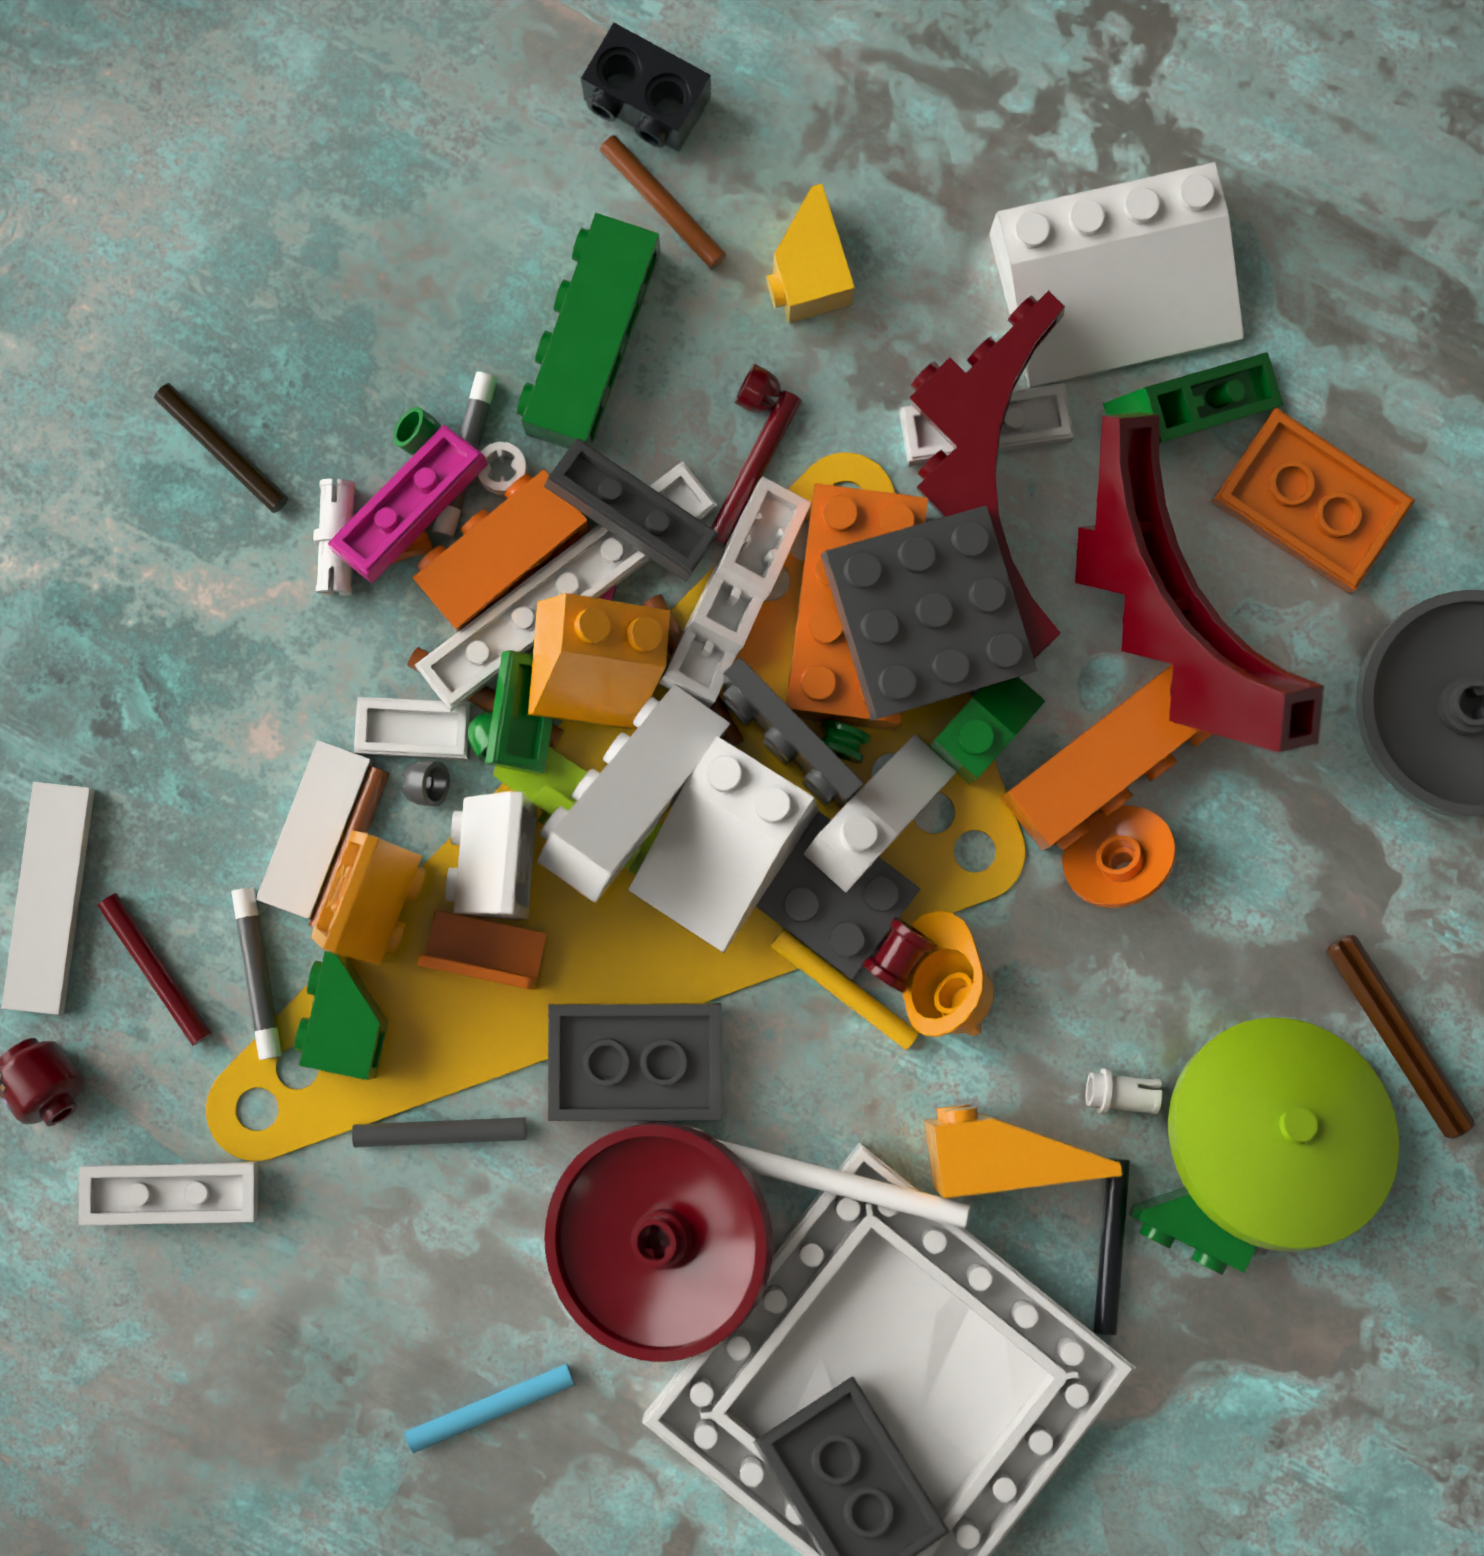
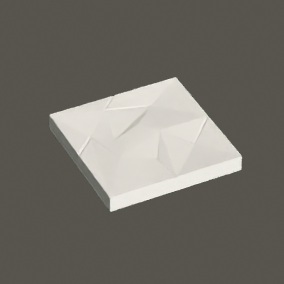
[642,1142,1136,1556]

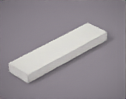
[1,782,95,1015]

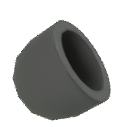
[401,760,450,807]

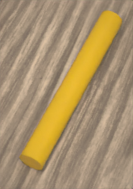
[770,928,920,1050]

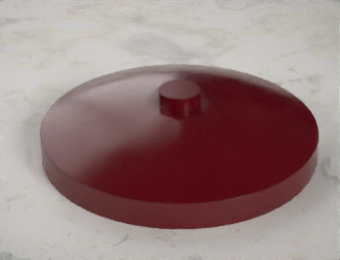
[544,1122,773,1362]

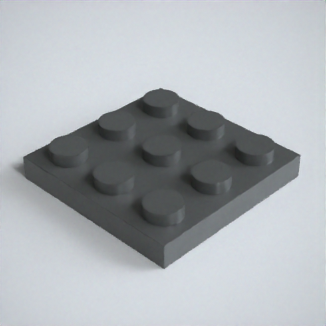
[820,505,1037,721]

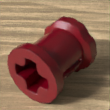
[863,917,937,993]

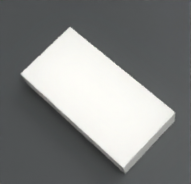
[354,697,472,760]

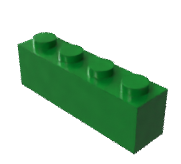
[517,212,661,449]

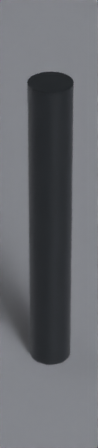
[1093,1158,1130,1335]

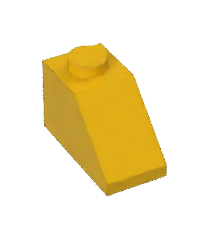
[766,183,855,323]

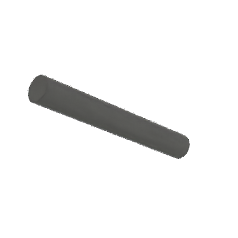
[352,1117,527,1148]

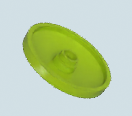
[1168,1017,1400,1252]

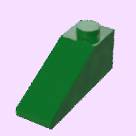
[1103,352,1284,444]

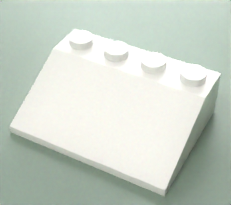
[989,162,1244,388]

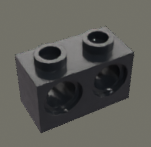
[581,22,711,152]

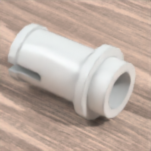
[1085,1068,1162,1115]

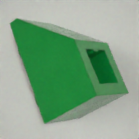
[294,951,389,1080]
[1128,1187,1257,1275]

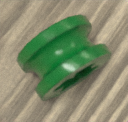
[821,719,871,763]

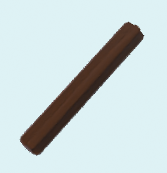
[1327,935,1475,1139]

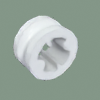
[478,442,529,497]

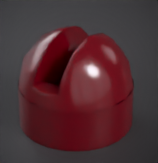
[734,363,781,413]

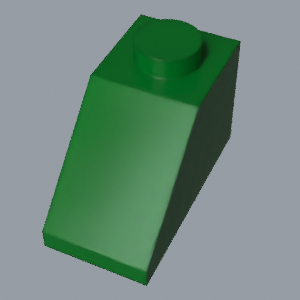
[929,677,1045,785]

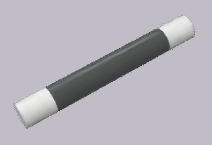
[432,372,497,538]
[231,887,282,1060]

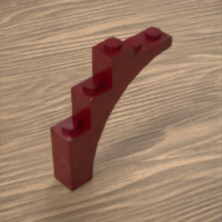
[909,290,1065,659]
[1075,412,1324,753]

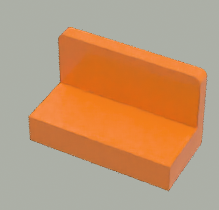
[417,910,549,990]

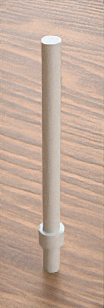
[633,1121,971,1228]

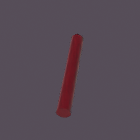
[711,390,802,547]
[97,893,212,1046]

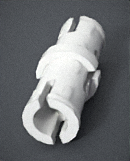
[313,479,356,596]

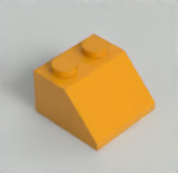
[528,593,670,729]

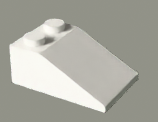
[628,736,819,953]
[446,791,538,920]

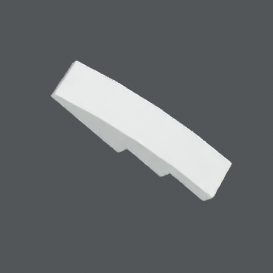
[658,476,812,708]

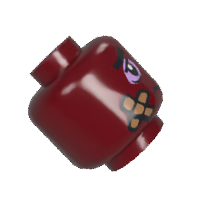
[0,1038,84,1126]

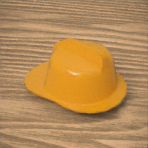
[902,911,994,1037]

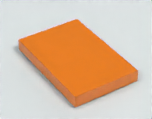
[1211,407,1416,594]

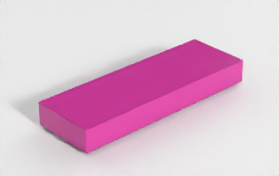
[327,425,488,584]

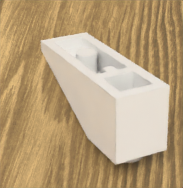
[804,735,956,893]

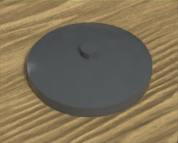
[1356,590,1484,818]

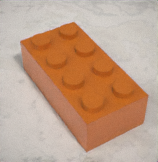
[786,483,928,731]

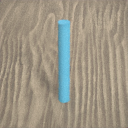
[405,1363,576,1453]

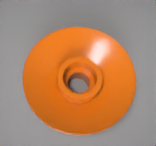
[1062,805,1176,908]

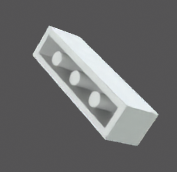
[537,684,730,903]

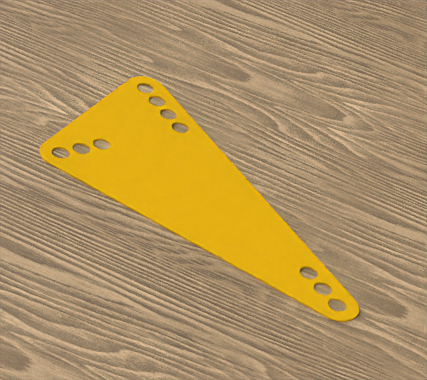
[206,452,1026,1161]

